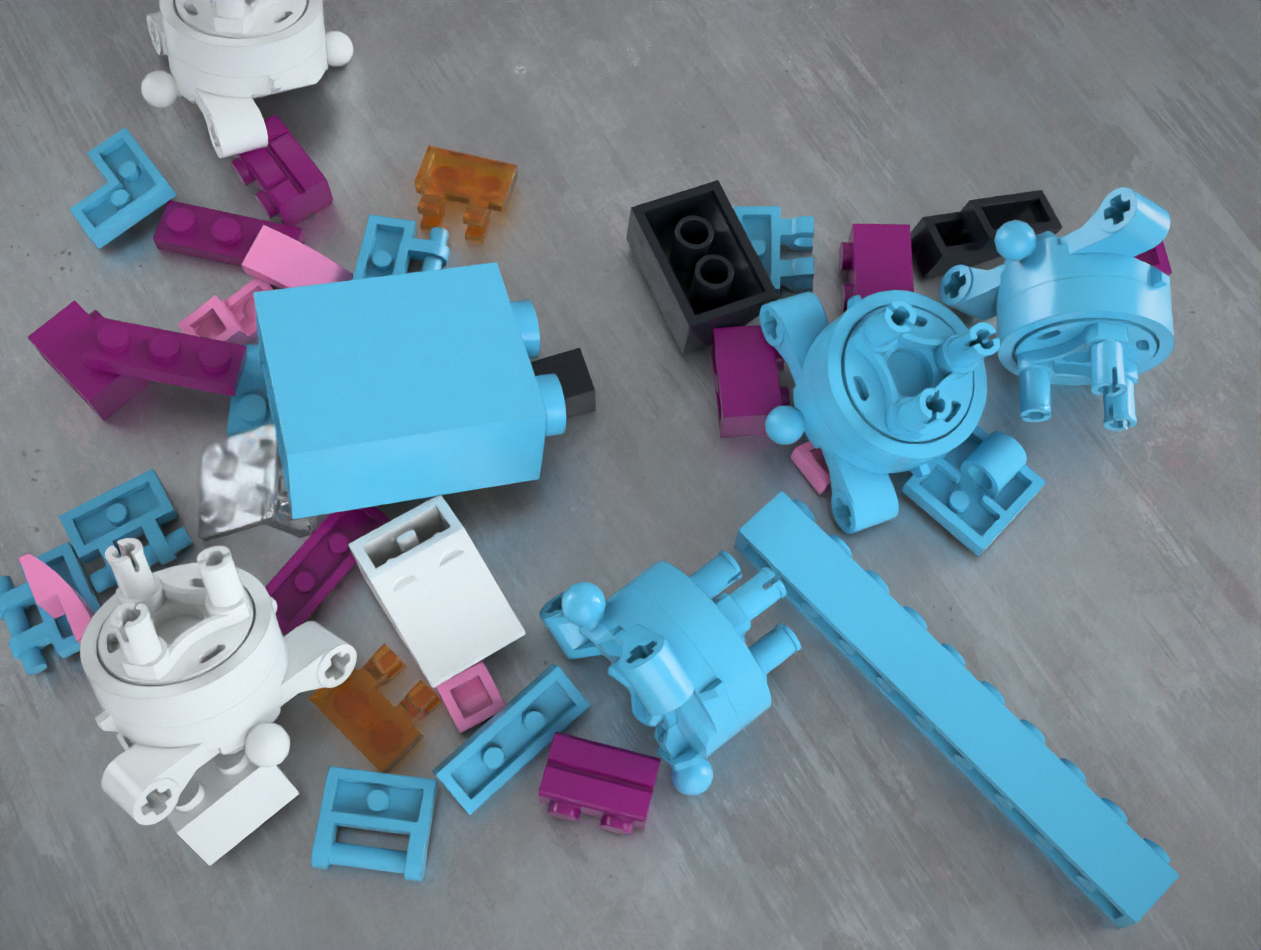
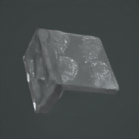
[198,423,316,541]

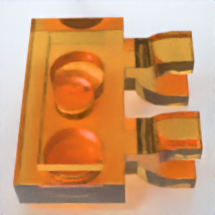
[414,145,518,244]
[309,643,442,773]

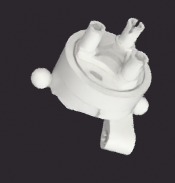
[141,0,354,158]
[80,538,357,826]

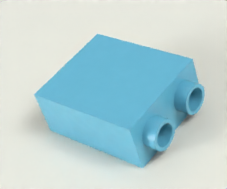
[253,262,566,519]

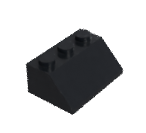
[626,180,779,355]

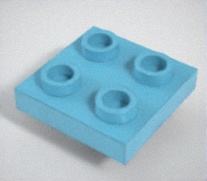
[902,425,1046,557]

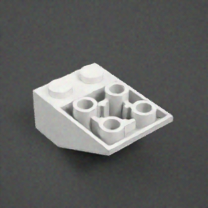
[348,495,526,688]
[116,733,300,866]

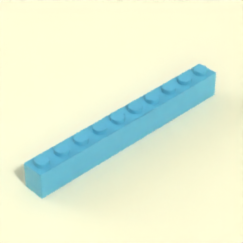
[734,491,1180,929]

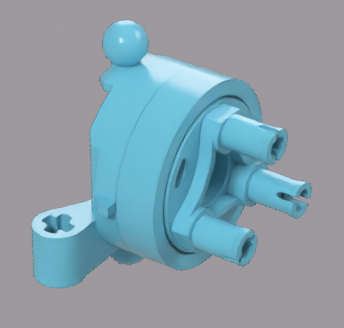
[939,187,1175,431]
[759,290,1000,534]
[539,550,801,796]

